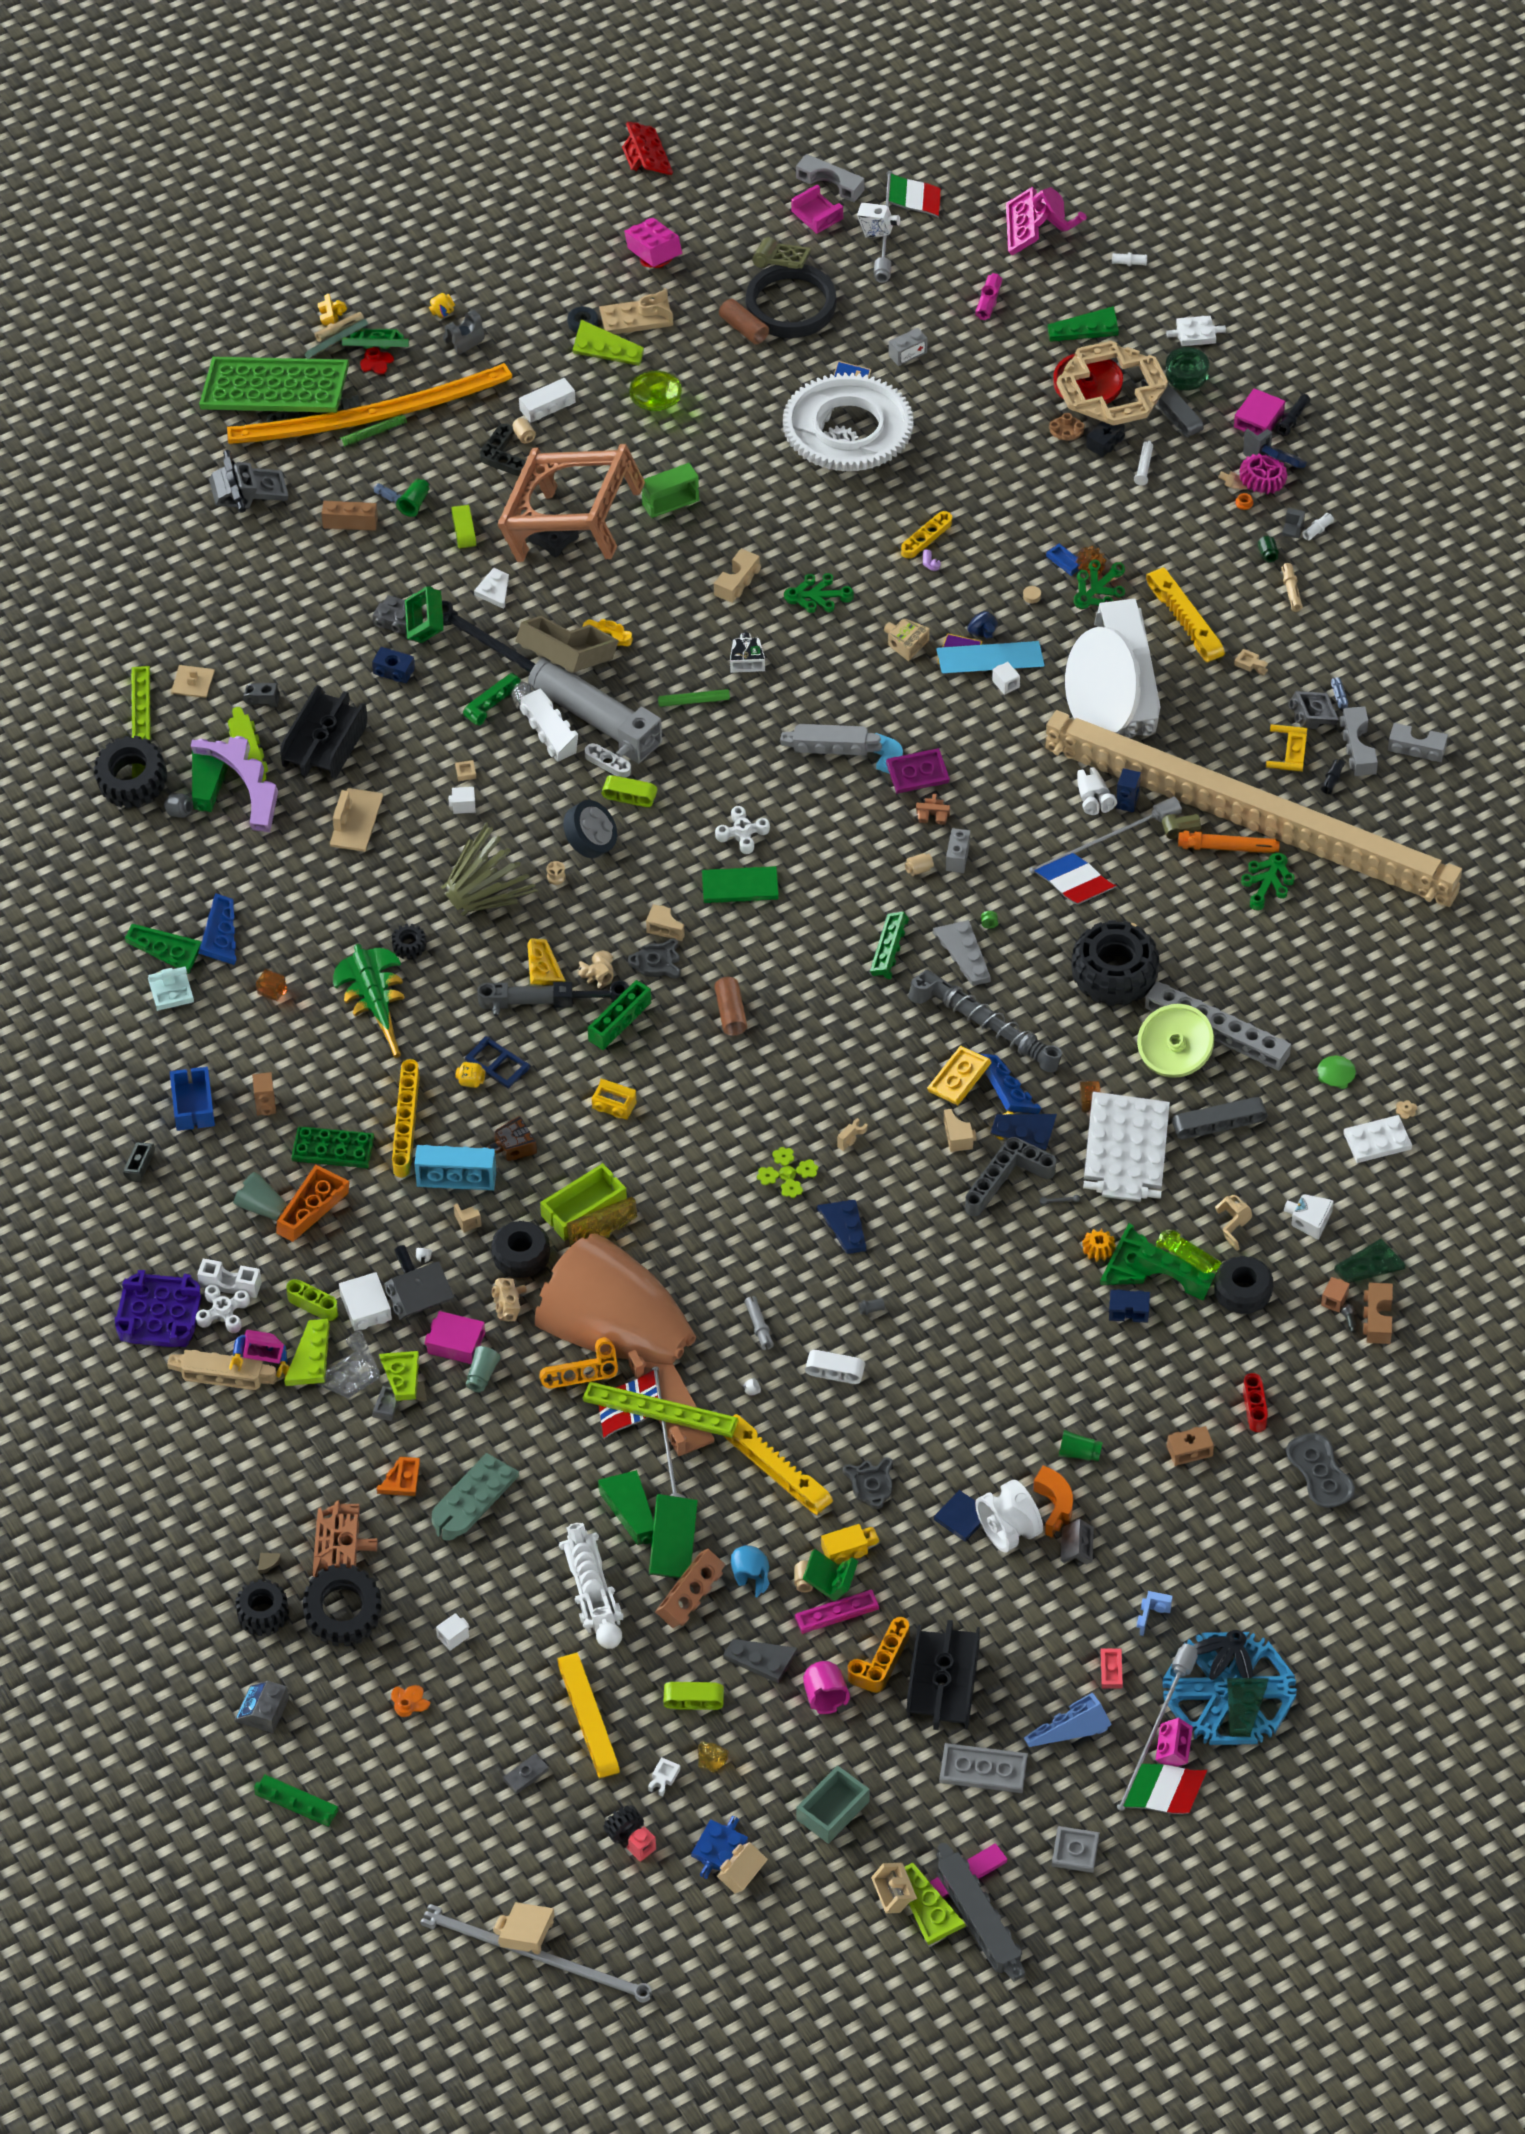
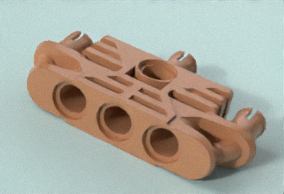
[313,1500,378,1577]

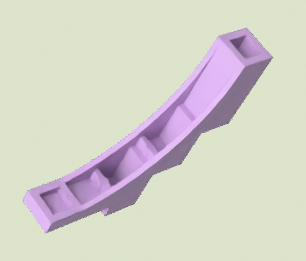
[191,736,278,832]

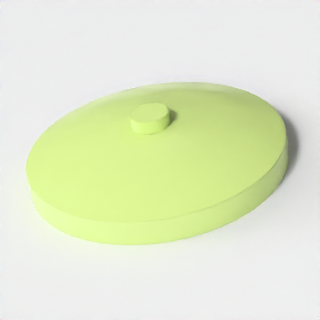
[1137,1004,1214,1078]

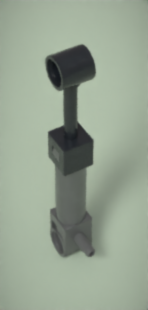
[477,981,629,1017]

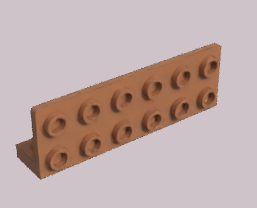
[628,1350,714,1457]

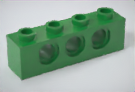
[588,980,652,1050]

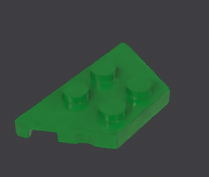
[342,328,409,349]
[1100,1223,1153,1285]

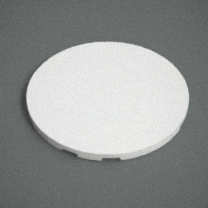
[1065,627,1141,734]

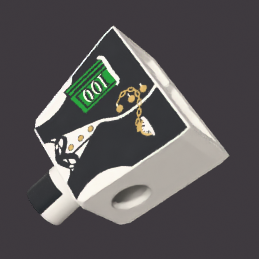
[730,632,765,673]

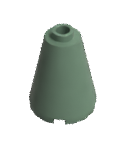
[233,1172,288,1221]

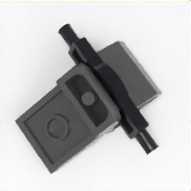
[209,450,289,513]

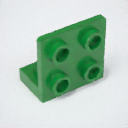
[803,1549,858,1602]

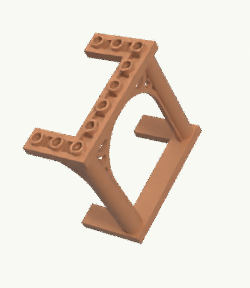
[498,444,645,562]

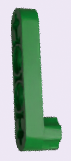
[463,673,521,726]

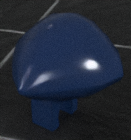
[967,611,998,639]

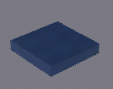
[934,1490,981,1542]

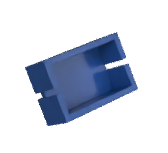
[170,1067,215,1131]

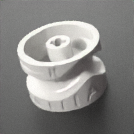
[975,1480,1043,1553]

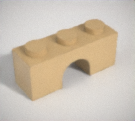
[714,548,761,603]

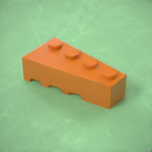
[276,1164,350,1242]

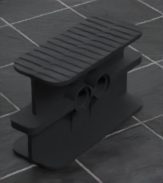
[280,685,368,779]
[906,1620,980,1730]

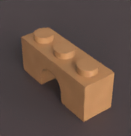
[1363,1282,1393,1344]

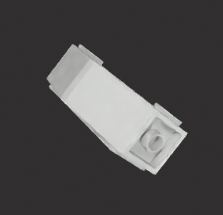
[1094,599,1161,738]

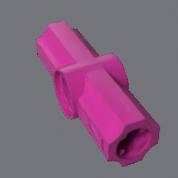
[975,273,1003,320]

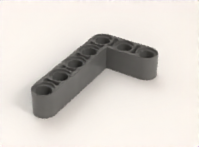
[965,1137,1056,1216]

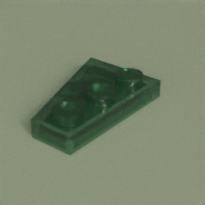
[1334,1238,1406,1283]
[1227,1678,1269,1737]

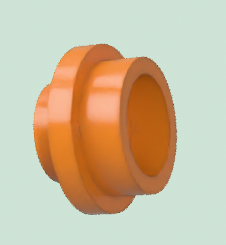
[1235,493,1253,510]

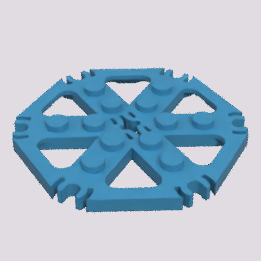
[1162,1632,1297,1745]

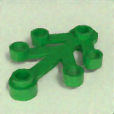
[1074,559,1125,609]
[784,573,854,613]
[1241,853,1295,911]

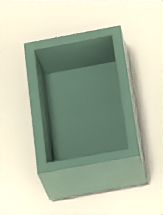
[796,1765,870,1844]

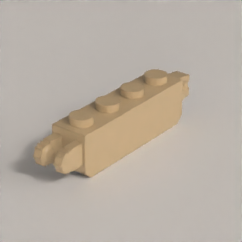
[167,1350,278,1390]

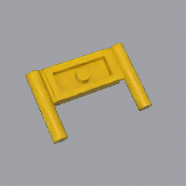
[1266,724,1307,772]

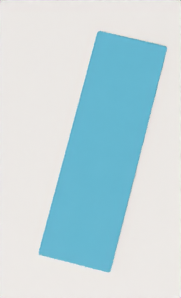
[936,641,1045,673]

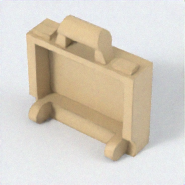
[493,1902,555,1954]

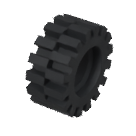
[392,924,426,959]
[603,1805,644,1844]

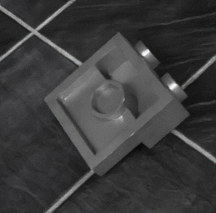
[372,595,407,635]
[1289,691,1339,729]

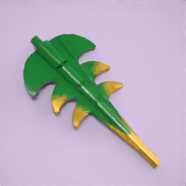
[333,944,405,1058]

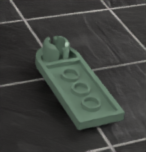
[432,1453,519,1541]

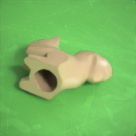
[578,950,614,989]

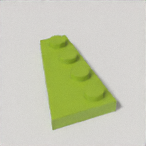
[572,320,644,366]
[284,1319,330,1386]
[905,1863,966,1945]

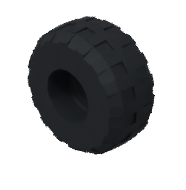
[491,1221,550,1278]
[1214,1256,1273,1314]

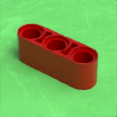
[1243,1373,1268,1432]

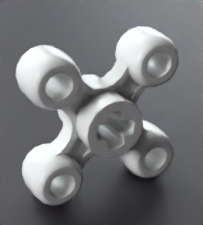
[196,1285,250,1333]

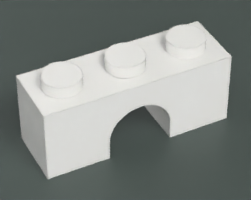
[197,1258,262,1298]

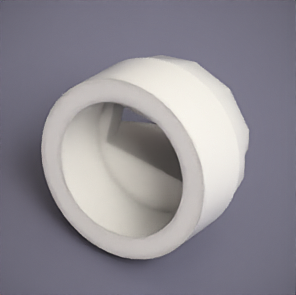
[416,1248,432,1263]
[744,1378,761,1395]

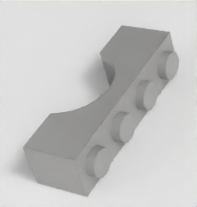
[796,154,864,203]
[1340,706,1378,776]

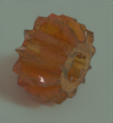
[1075,545,1107,577]

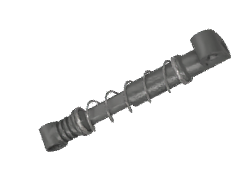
[908,970,1062,1072]

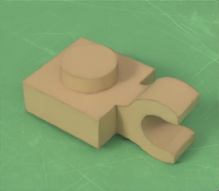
[1235,649,1268,676]
[837,1118,867,1151]

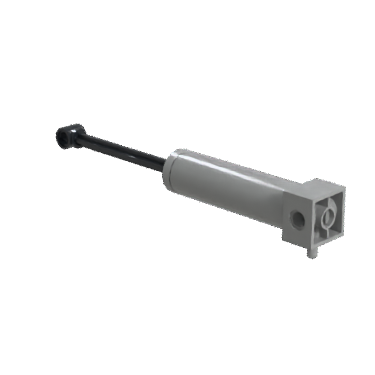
[442,600,662,764]

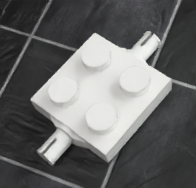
[1166,316,1226,346]

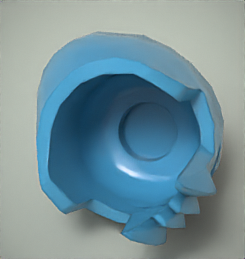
[731,1545,770,1598]

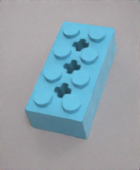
[415,1145,496,1191]

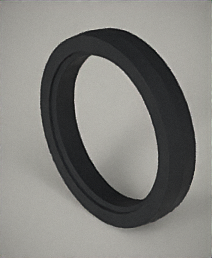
[745,264,837,338]

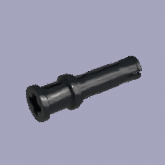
[1275,394,1311,436]

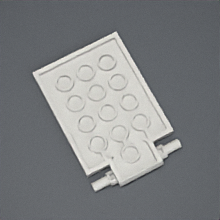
[1083,1092,1170,1202]

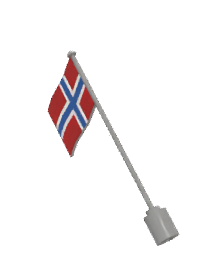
[599,1366,686,1498]

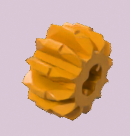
[1082,1228,1116,1262]

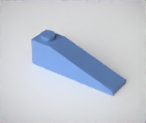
[1024,1693,1112,1747]

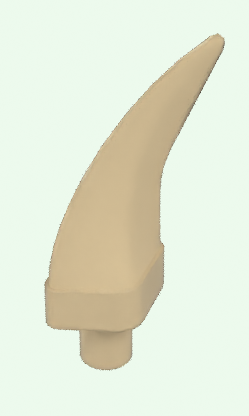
[1218,471,1247,489]

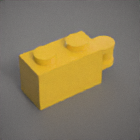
[821,1524,879,1565]

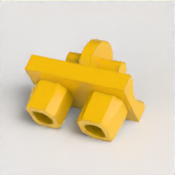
[318,294,347,326]

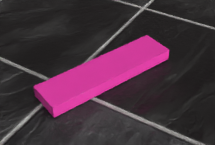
[795,1589,879,1634]
[930,1843,1007,1899]

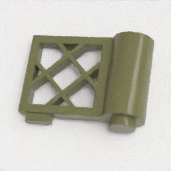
[752,237,811,269]

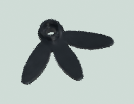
[1193,1630,1253,1685]

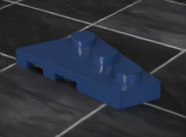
[990,1114,1057,1151]
[817,1199,866,1254]

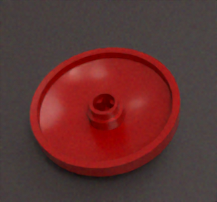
[1053,354,1123,404]

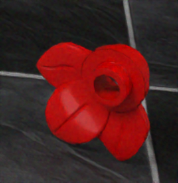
[360,347,394,375]

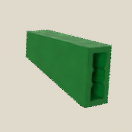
[192,751,229,812]
[598,1470,654,1545]

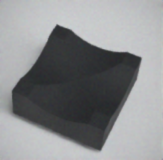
[529,511,579,558]

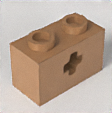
[252,1072,276,1116]
[1167,1426,1214,1466]

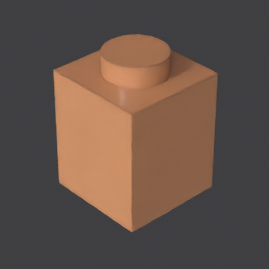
[1321,1277,1350,1313]

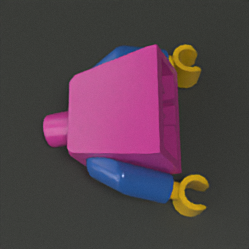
[229,1330,289,1378]

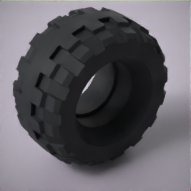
[1072,920,1159,1006]

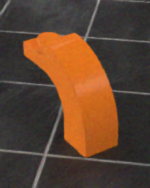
[1033,1465,1073,1537]

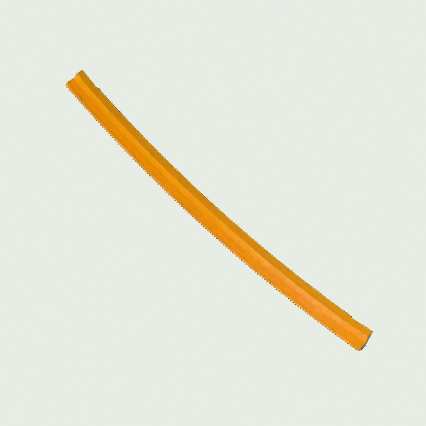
[227,363,512,444]

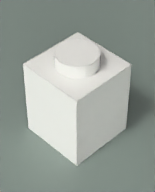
[992,662,1020,695]
[449,787,476,814]
[436,1613,469,1651]

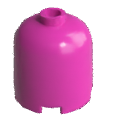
[803,1661,850,1714]

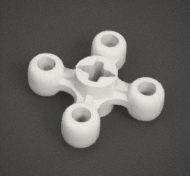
[715,806,770,854]

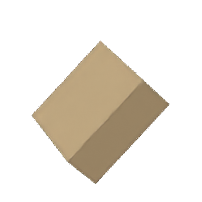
[455,760,476,781]

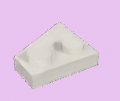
[474,568,509,609]

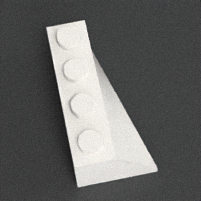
[520,688,578,762]

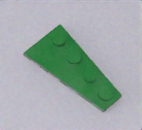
[1047,306,1119,342]
[125,924,202,974]

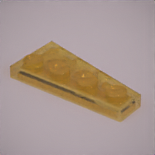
[567,1197,638,1247]

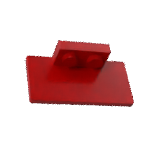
[622,121,673,175]

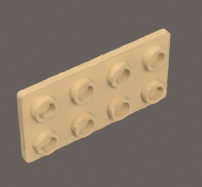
[330,788,383,852]

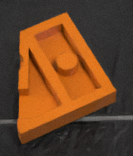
[376,1457,420,1496]

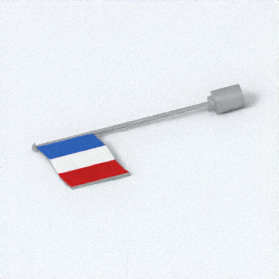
[1029,797,1182,905]

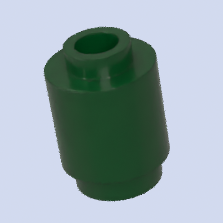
[1257,536,1279,563]

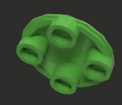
[1317,1055,1356,1089]

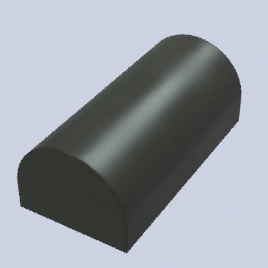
[123,1142,156,1182]

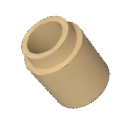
[512,418,536,443]
[905,853,934,876]
[794,1560,813,1592]

